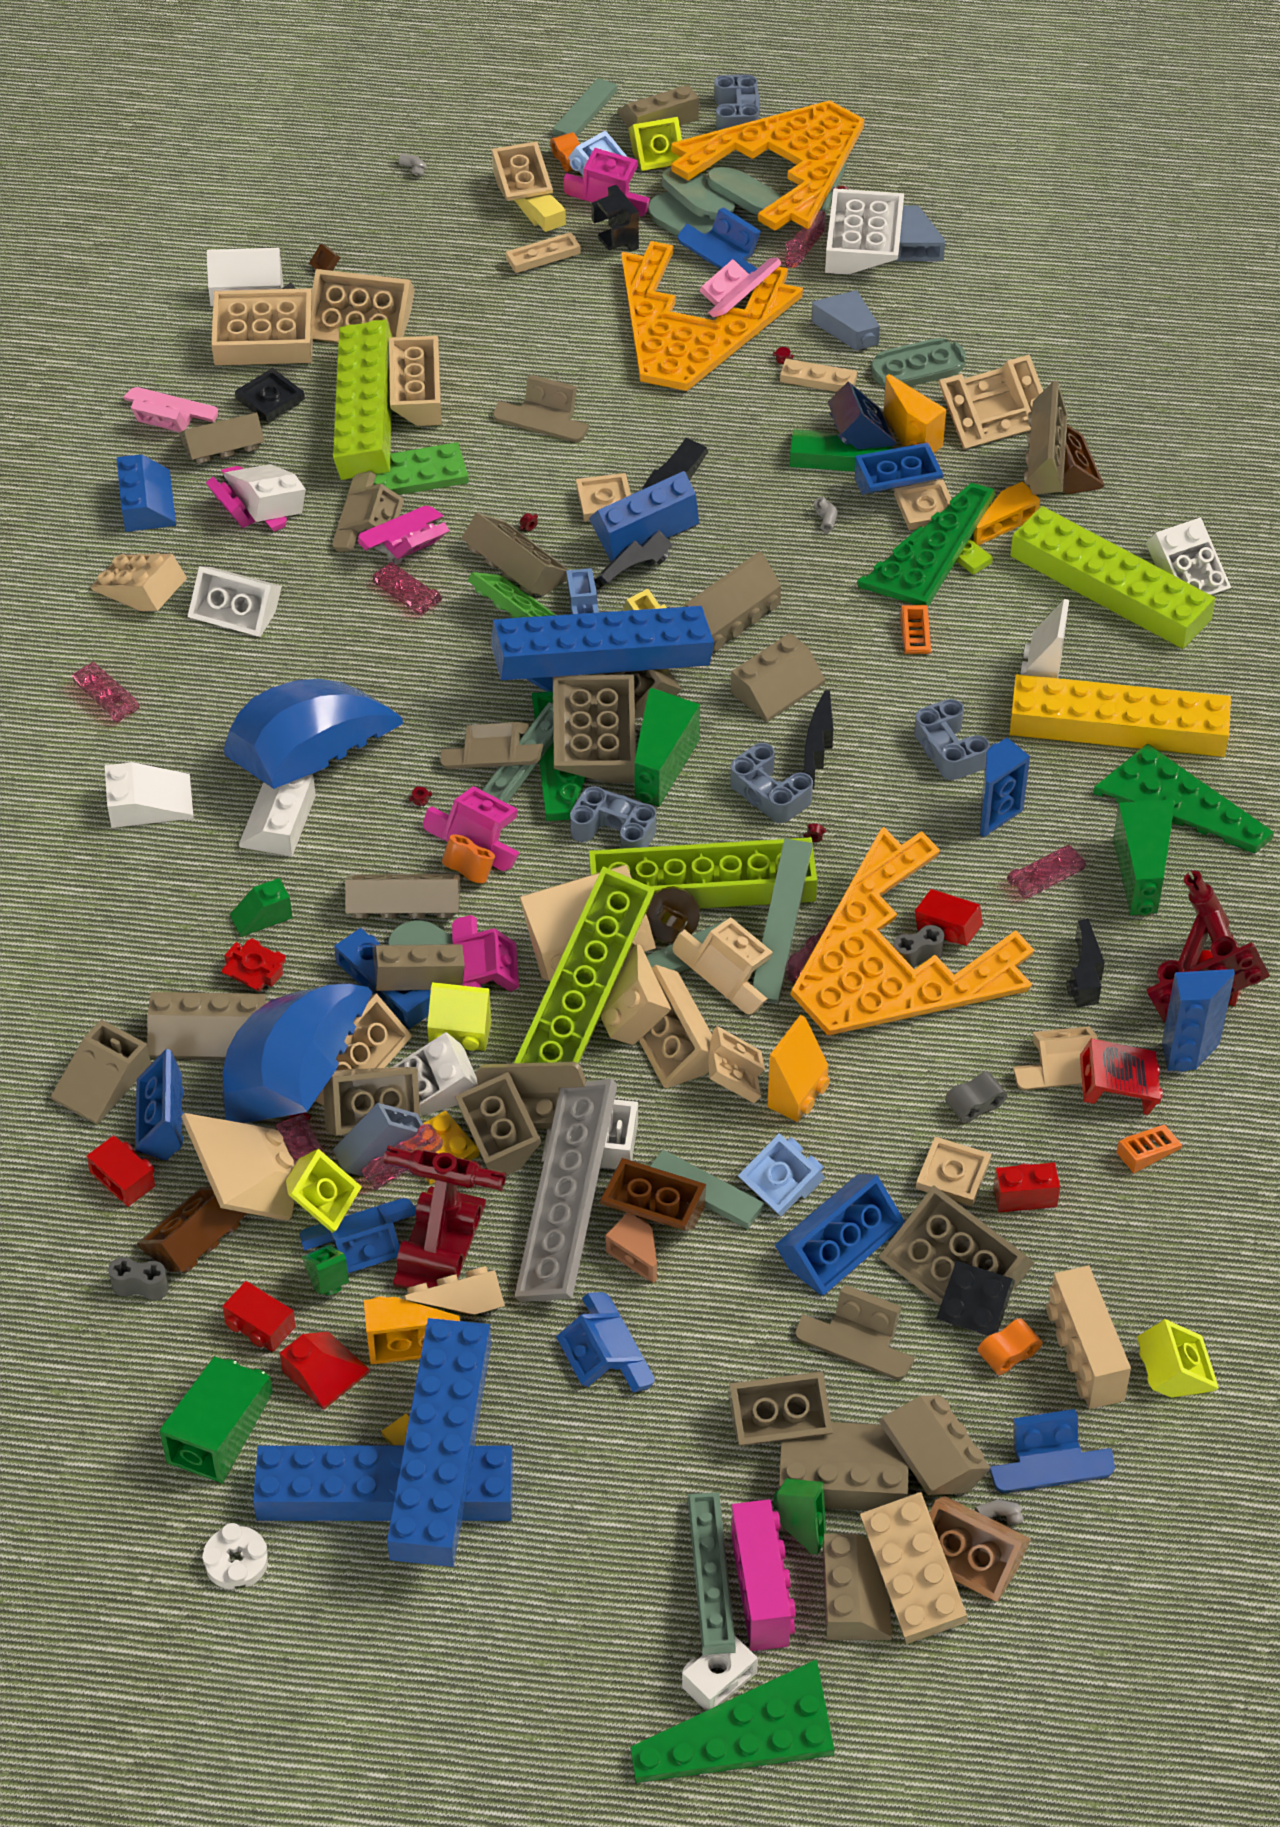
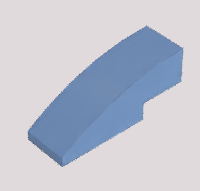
[566,568,599,614]

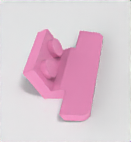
[700,258,781,317]
[123,387,218,432]

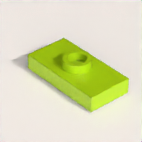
[956,539,993,575]

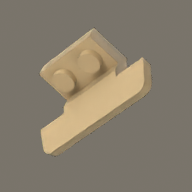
[672,917,773,1014]
[1013,1026,1097,1090]

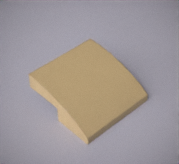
[708,1026,765,1103]

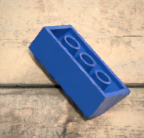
[589,471,699,561]
[1162,969,1235,1072]
[775,1174,905,1295]

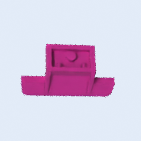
[564,148,650,217]
[205,466,287,532]
[358,506,449,559]
[423,786,520,871]
[452,915,519,992]

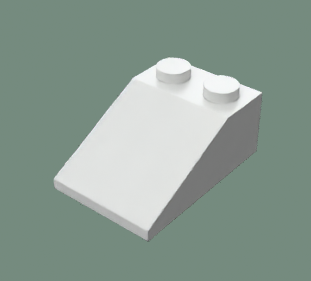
[224,464,306,522]
[1020,599,1069,678]
[105,762,194,828]

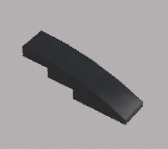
[804,690,834,789]

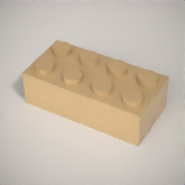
[1046,1265,1131,1409]
[860,1492,968,1644]

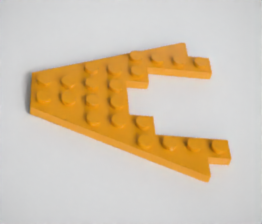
[671,100,864,231]
[621,241,803,391]
[790,827,1035,1036]

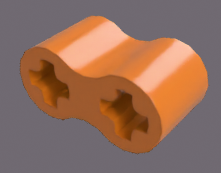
[550,132,580,172]
[441,834,495,883]
[977,1318,1043,1375]

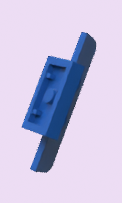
[678,207,761,274]
[300,1198,416,1273]
[556,1292,655,1393]
[990,1409,1115,1493]

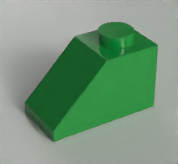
[230,878,293,937]
[302,1245,349,1296]
[773,1478,826,1555]

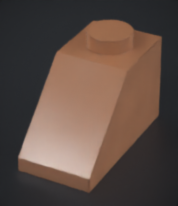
[606,1213,657,1283]

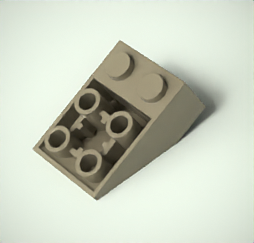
[51,1019,151,1124]

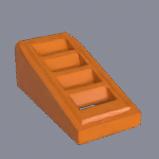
[900,605,931,654]
[1116,1124,1182,1173]

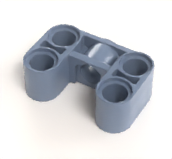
[714,75,760,131]
[914,699,990,780]
[730,743,813,823]
[570,786,656,849]

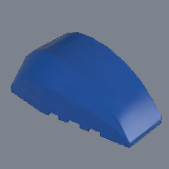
[224,679,403,789]
[222,984,372,1123]

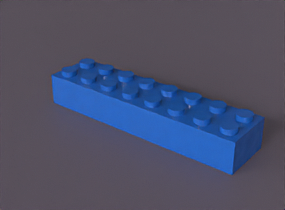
[491,606,714,680]
[387,1318,492,1567]
[253,1446,513,1521]

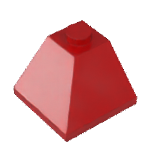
[280,1332,370,1410]

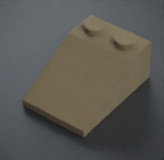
[323,1067,420,1136]

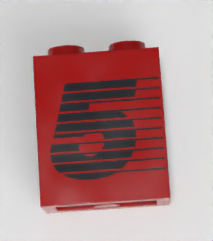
[1080,1038,1162,1115]

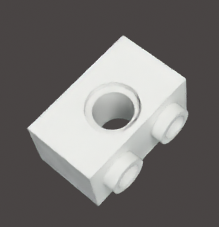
[682,1636,758,1711]

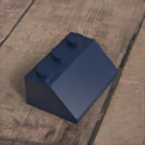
[828,381,897,449]

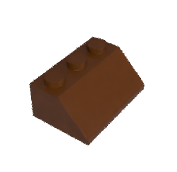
[1063,424,1105,494]
[600,1158,706,1231]
[137,1186,247,1273]

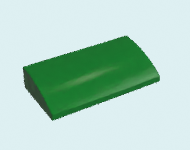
[790,429,892,472]

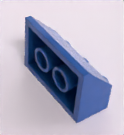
[855,443,943,495]
[116,454,176,532]
[980,738,1030,837]
[135,1049,184,1161]

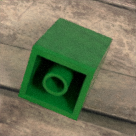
[634,688,700,807]
[1113,799,1175,915]
[159,1356,273,1484]

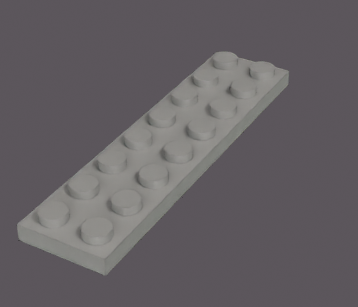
[514,1079,618,1302]

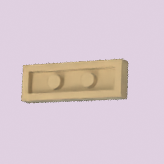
[506,232,581,273]
[780,359,857,392]

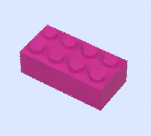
[731,1499,796,1651]

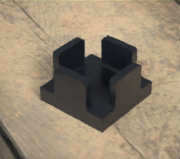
[591,185,639,252]

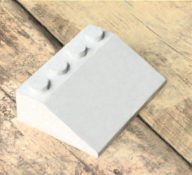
[825,189,904,274]

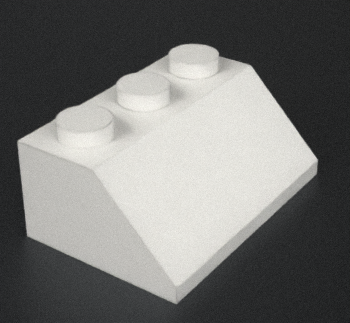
[207,248,283,306]
[188,566,282,637]
[239,774,316,857]

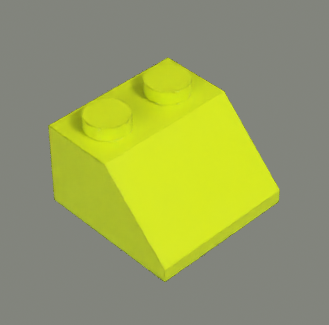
[628,117,682,171]
[427,982,491,1051]
[286,1149,362,1233]
[1137,1319,1219,1398]

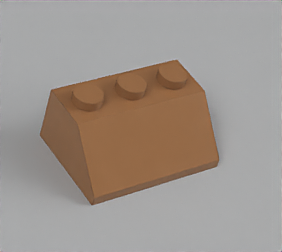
[929,1496,1031,1602]

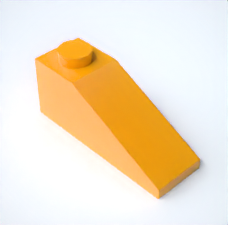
[973,481,1040,546]

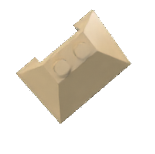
[938,355,1043,450]
[181,1113,295,1221]

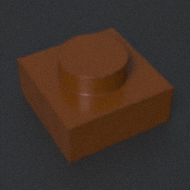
[308,243,341,271]

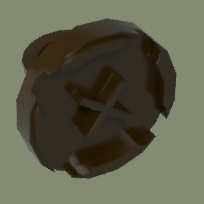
[646,886,700,943]

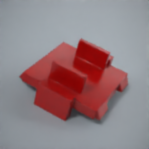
[222,938,286,992]

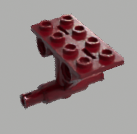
[1146,870,1270,1023]
[384,1145,506,1290]

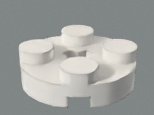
[202,1523,268,1589]

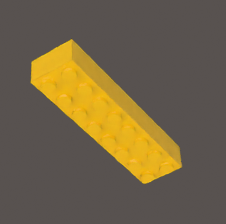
[1009,674,1231,757]

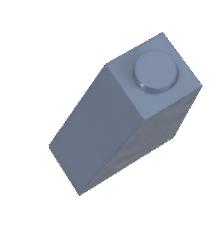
[896,205,945,261]
[811,290,880,351]
[333,1103,429,1177]

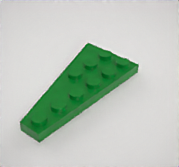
[857,483,995,607]
[532,691,586,821]
[1093,744,1274,853]
[631,1659,835,1783]

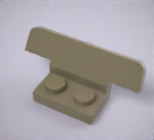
[494,375,589,443]
[332,471,404,552]
[440,722,544,769]
[476,1062,586,1129]
[796,1285,915,1380]

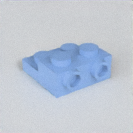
[568,130,627,175]
[738,1133,825,1216]

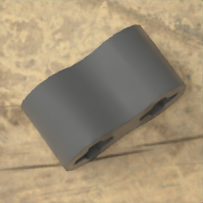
[893,925,944,969]
[945,1072,1007,1123]
[108,1257,169,1300]

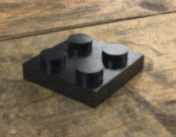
[235,368,305,422]
[936,1261,1015,1336]

